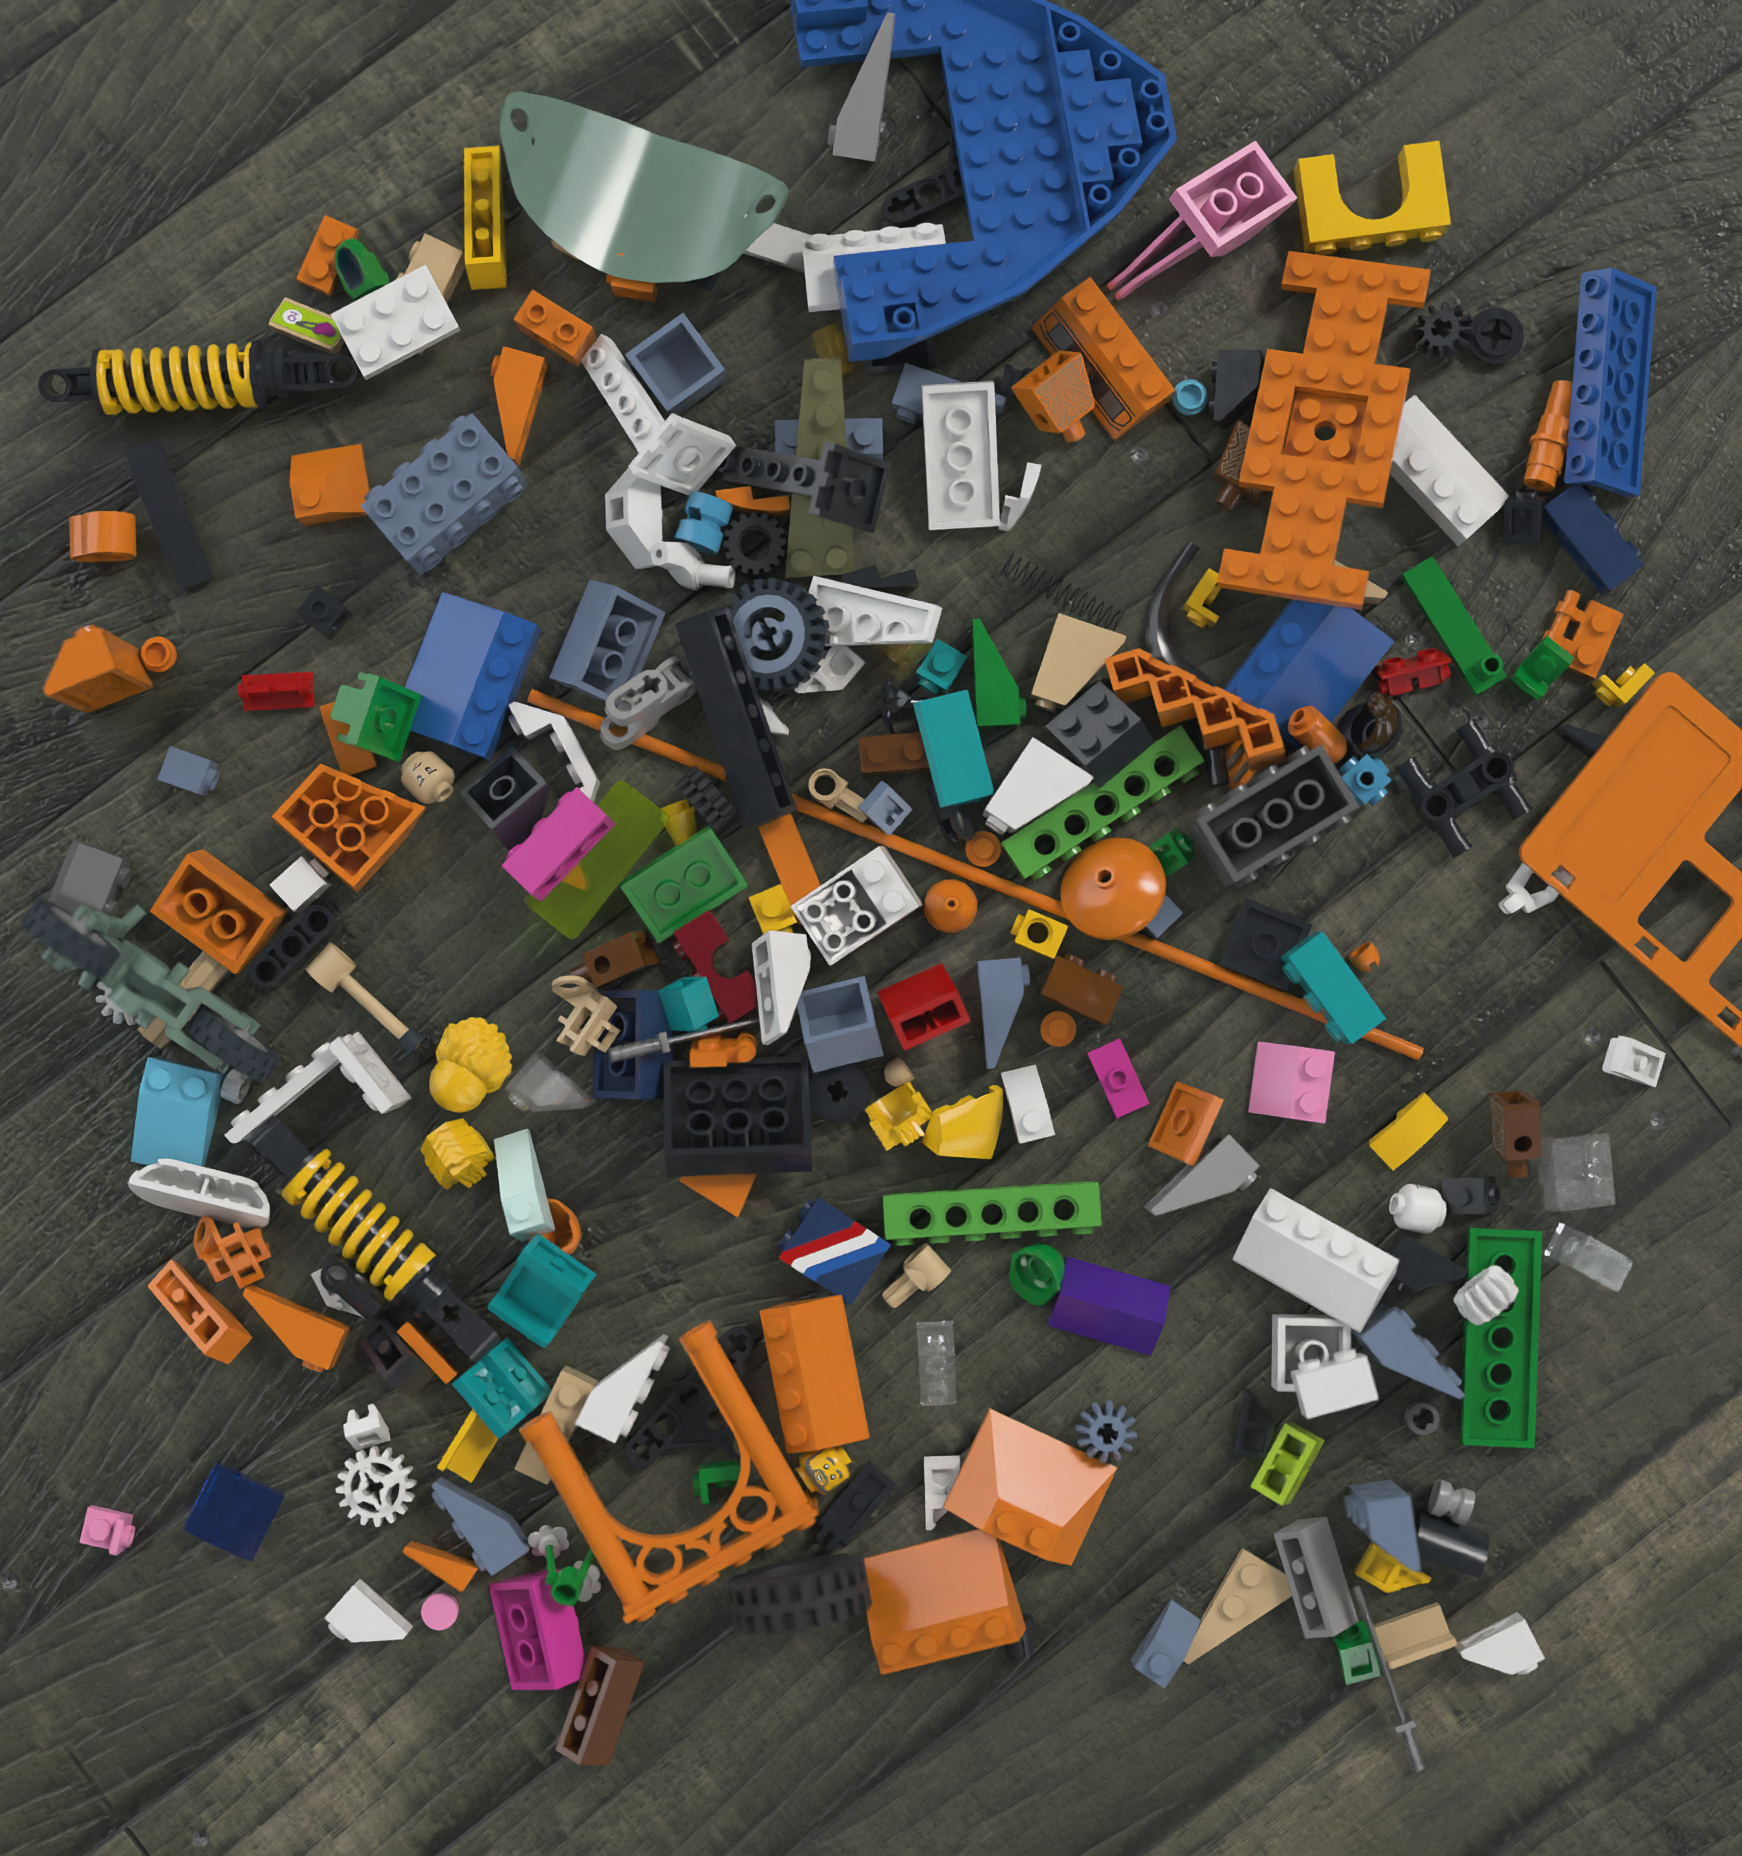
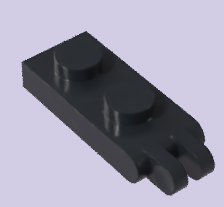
[812,1460,897,1554]

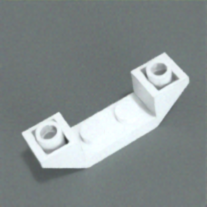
[508,702,600,803]

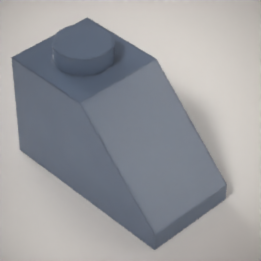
[1131,1599,1201,1689]

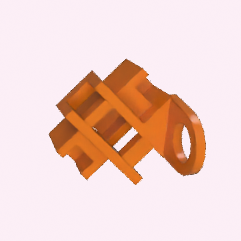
[193,1216,271,1289]

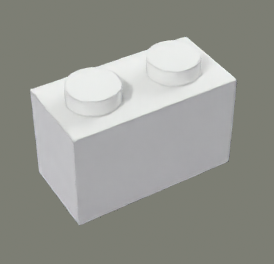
[1290,1349,1378,1419]

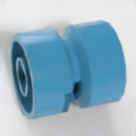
[674,491,734,555]

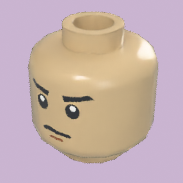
[401,751,454,804]

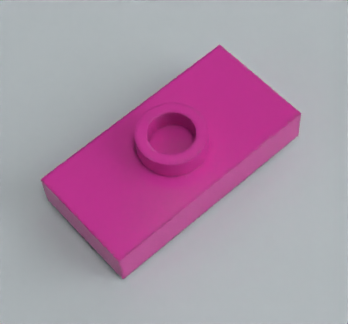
[1087,1038,1150,1118]

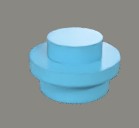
[1172,379,1208,416]

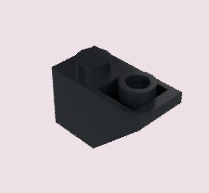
[1209,350,1266,429]

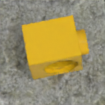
[1010,909,1068,960]

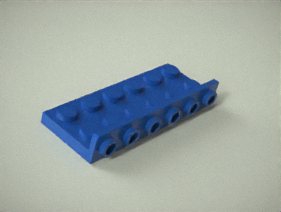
[1564,267,1657,497]

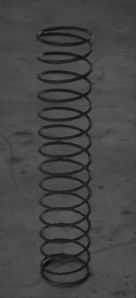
[1000,552,1125,632]

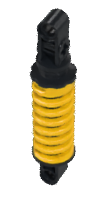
[38,340,362,417]
[246,1115,501,1365]

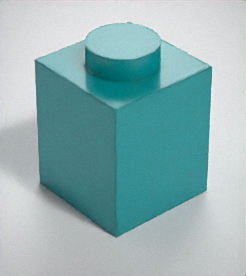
[658,977,719,1034]

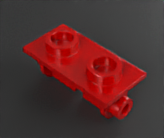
[1373,648,1451,697]
[238,671,315,711]

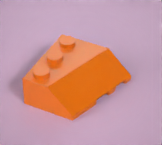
[271,763,426,893]

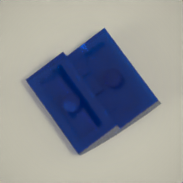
[183,1462,284,1562]

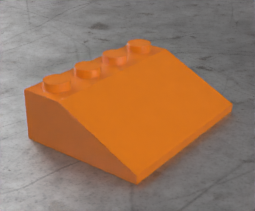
[864,1529,1026,1675]

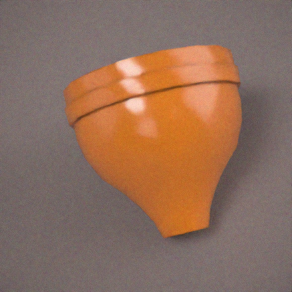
[924,880,978,933]

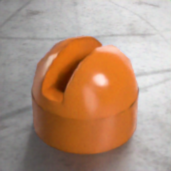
[1348,941,1380,972]

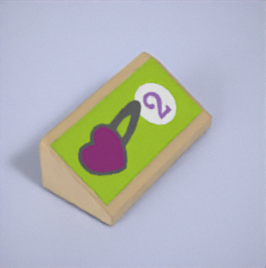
[268,297,344,354]

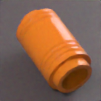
[1288,706,1347,764]

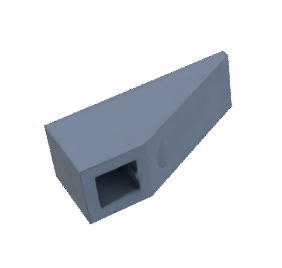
[431,1477,531,1576]

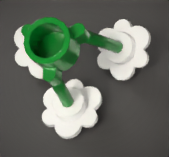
[528,1525,622,1607]

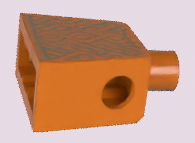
[1011,350,1095,443]

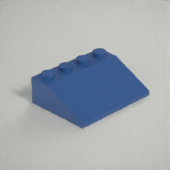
[405,592,542,762]
[1223,599,1394,750]

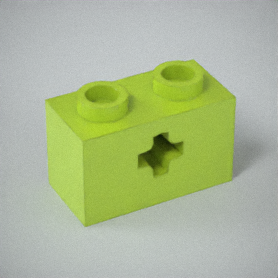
[1250,1422,1325,1506]

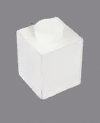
[270,856,332,913]

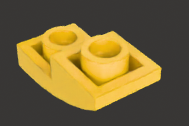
[1369,1092,1448,1170]

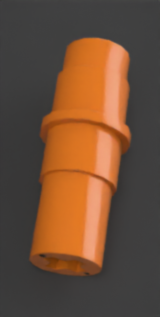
[1523,380,1572,492]

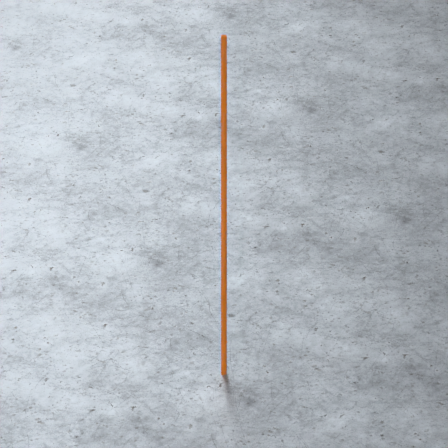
[527,689,1424,1061]

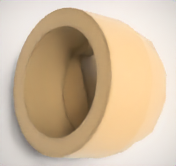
[884,1056,915,1087]

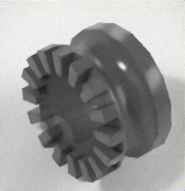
[1404,1401,1440,1435]

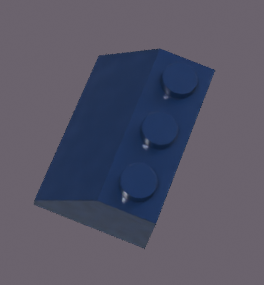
[593,990,674,1099]

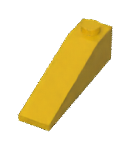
[464,146,507,290]

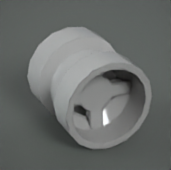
[1427,1479,1475,1525]

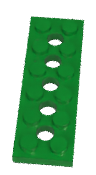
[1460,1227,1542,1448]

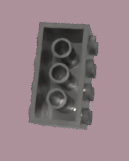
[1187,745,1359,889]

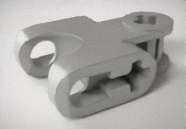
[600,656,697,750]

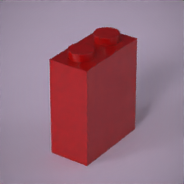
[877,963,970,1051]

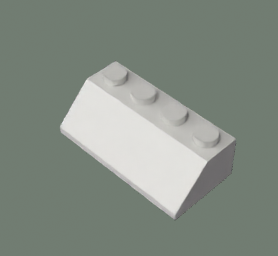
[801,223,946,312]
[1390,395,1509,546]
[1233,1188,1399,1333]

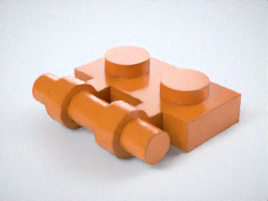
[1541,590,1624,680]
[690,1031,757,1067]

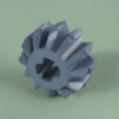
[1075,1400,1137,1463]

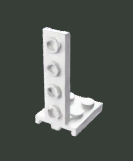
[580,334,736,495]
[225,1032,411,1143]

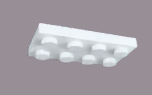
[922,381,1000,530]

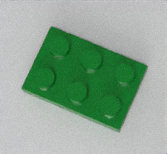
[619,825,749,944]

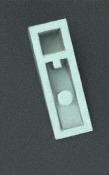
[494,1128,555,1242]

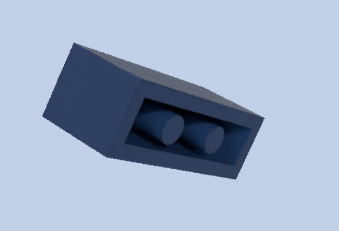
[1543,484,1644,597]

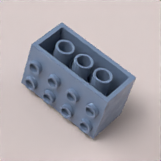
[360,413,529,575]

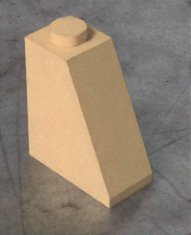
[1029,613,1126,712]

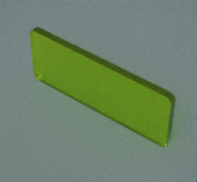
[525,780,669,939]

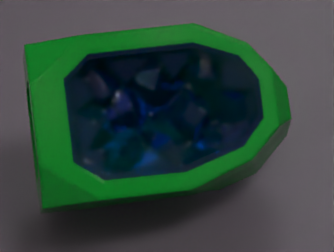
[334,238,390,301]

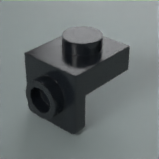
[1442,1176,1501,1214]

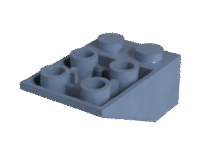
[1351,1304,1465,1399]

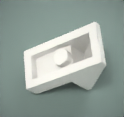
[1602,1035,1666,1087]

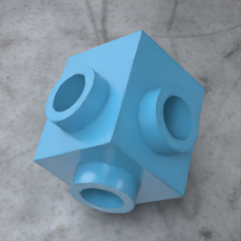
[1338,754,1392,807]

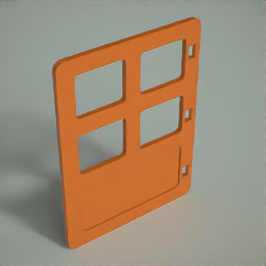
[1519,672,1742,1050]

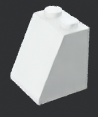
[982,737,1093,836]

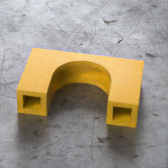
[1293,141,1451,255]

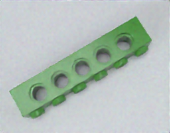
[1001,726,1205,882]
[883,1181,1102,1246]

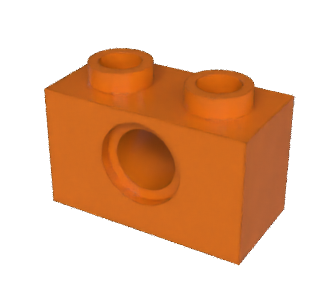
[513,289,597,367]

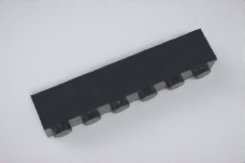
[675,606,797,828]

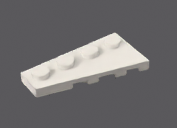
[809,576,942,646]

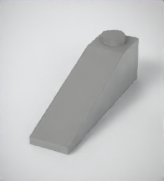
[827,13,896,161]

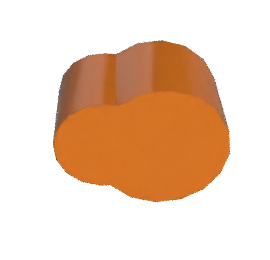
[69,511,136,562]

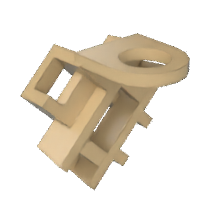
[552,975,620,1056]

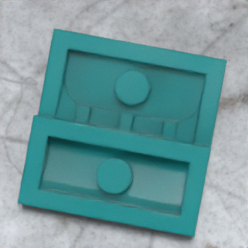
[452,1337,552,1439]

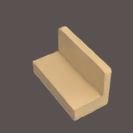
[1374,1602,1457,1669]

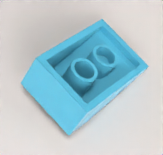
[131,1057,227,1167]

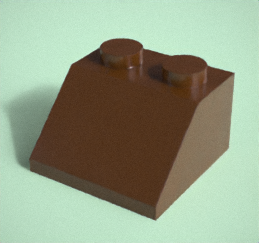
[1038,953,1123,1026]

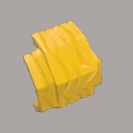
[864,1081,932,1151]
[420,1118,496,1190]

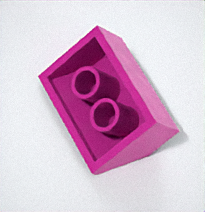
[488,1569,587,1690]

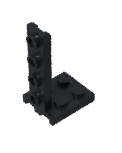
[710,442,891,533]

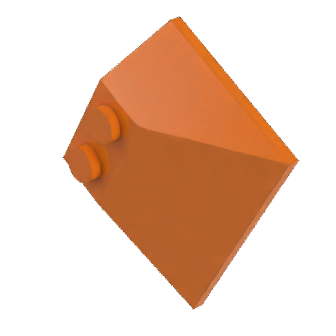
[943,1408,1117,1566]

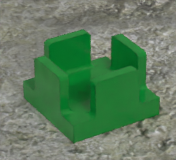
[330,672,422,762]

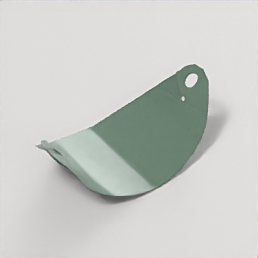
[499,91,789,283]

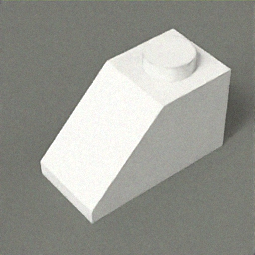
[1001,1065,1055,1143]
[325,1579,413,1642]
[1454,1612,1545,1675]

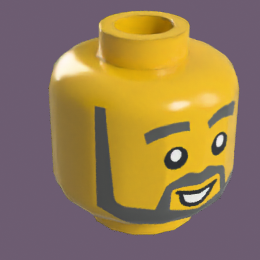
[796,1445,852,1495]

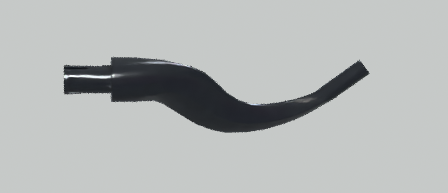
[1144,541,1231,787]

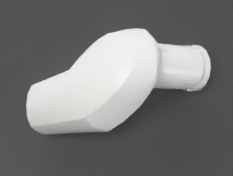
[650,541,735,591]

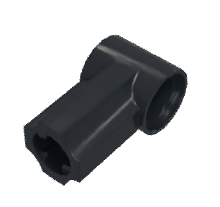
[320,1253,387,1321]

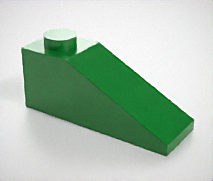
[972,619,1026,730]

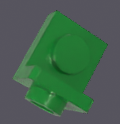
[1511,635,1574,700]
[1148,827,1197,878]
[693,1460,741,1505]
[1333,1620,1381,1685]

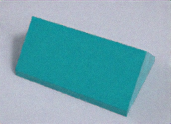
[913,690,995,808]

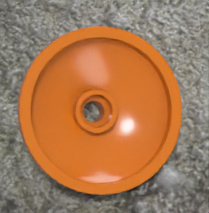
[1060,838,1166,940]

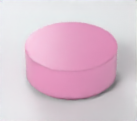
[421,1592,459,1630]

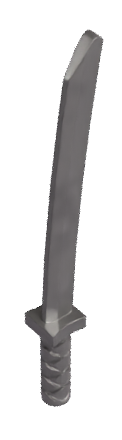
[608,1008,799,1063]
[1353,1586,1425,1772]

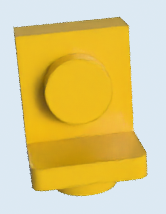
[1182,568,1221,628]
[1592,663,1655,708]
[748,884,798,935]

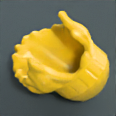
[429,1017,512,1113]

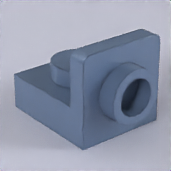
[858,781,912,836]

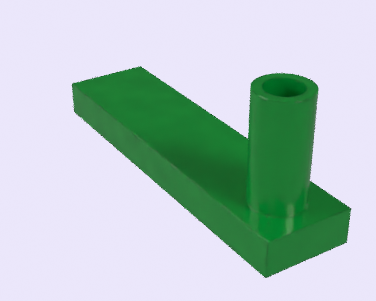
[1400,556,1507,696]

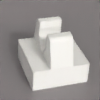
[343,1404,390,1451]

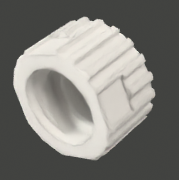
[220,1069,252,1104]

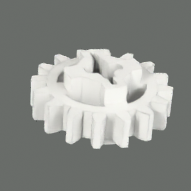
[336,1446,417,1527]

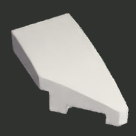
[998,462,1041,532]
[794,645,867,693]
[924,1456,960,1530]

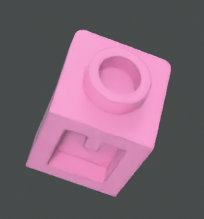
[79,1505,135,1556]

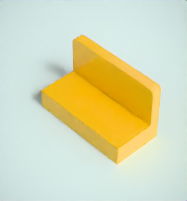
[437,1409,498,1483]

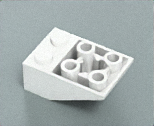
[790,846,923,966]
[575,1334,670,1443]

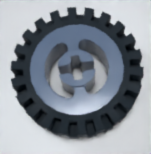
[723,578,830,692]

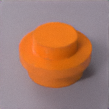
[140,637,177,673]
[965,831,1001,867]
[1040,1011,1076,1047]

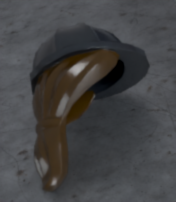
[1337,692,1403,757]

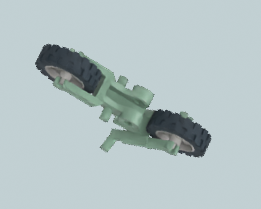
[21,897,281,1083]

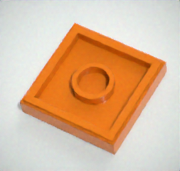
[1148,1081,1224,1166]

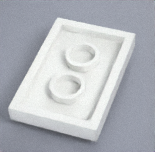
[331,264,461,380]

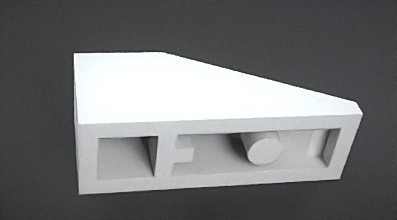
[752,930,811,1045]

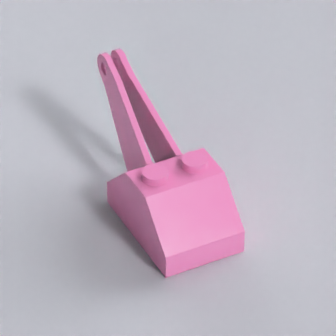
[1107,141,1297,301]

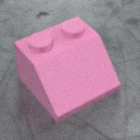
[1248,1042,1335,1123]

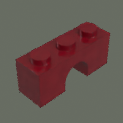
[672,910,758,1024]

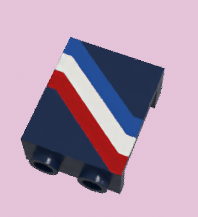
[777,1196,891,1305]

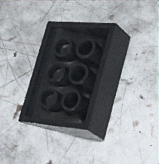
[664,1056,812,1177]

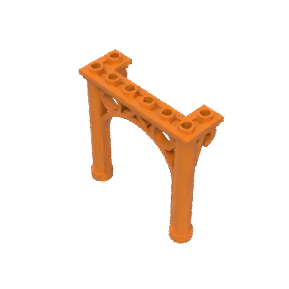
[519,1320,819,1624]

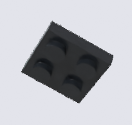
[1218,898,1312,991]

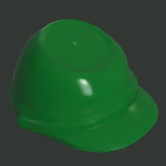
[1009,1244,1065,1306]

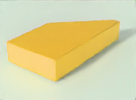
[1354,1542,1431,1593]

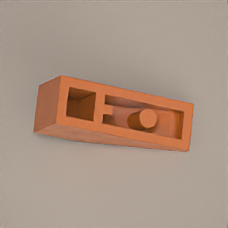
[491,346,548,467]
[148,1259,253,1365]
[242,1285,351,1372]

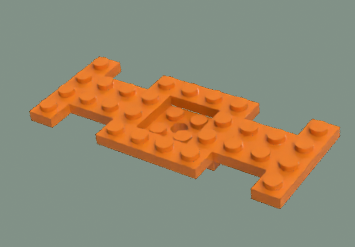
[1217,251,1431,610]

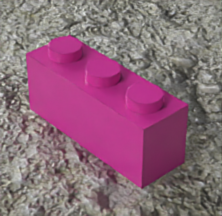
[502,787,615,902]

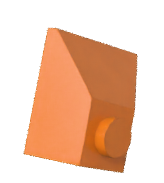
[290,444,370,526]

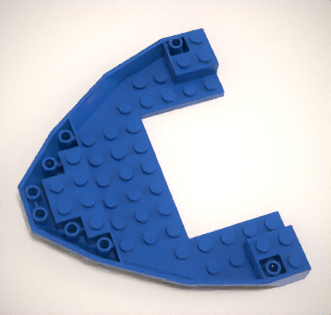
[789,0,1177,362]

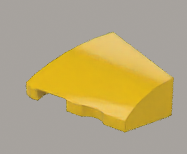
[922,1085,1003,1159]

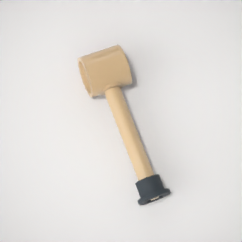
[305,942,427,1057]

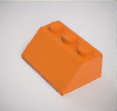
[150,849,289,975]

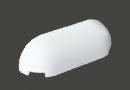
[128,1159,270,1228]

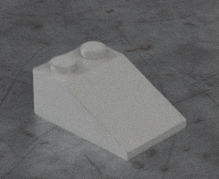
[1144,1132,1259,1216]

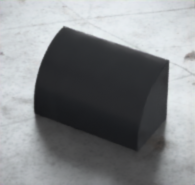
[1414,1508,1489,1579]

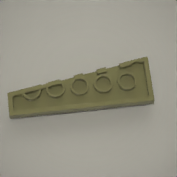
[785,357,855,578]

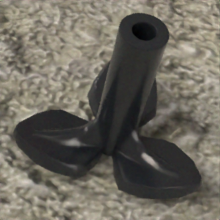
[881,674,930,735]

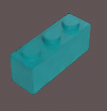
[1281,931,1386,1044]

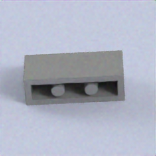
[1273,1516,1358,1639]

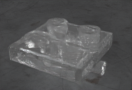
[1538,1133,1616,1211]

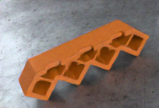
[1105,648,1286,772]

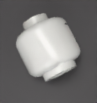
[1389,1184,1447,1234]

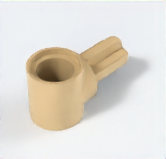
[809,769,868,822]
[882,1243,951,1308]

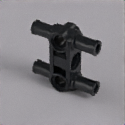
[1396,718,1533,858]

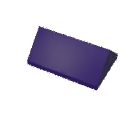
[1048,1256,1171,1355]

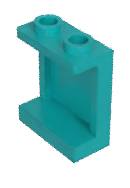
[487,1233,596,1348]

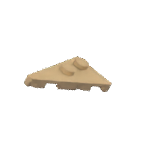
[1184,1548,1292,1664]

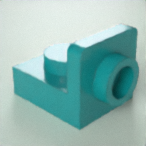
[915,639,968,695]

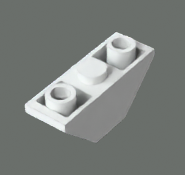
[605,468,663,569]

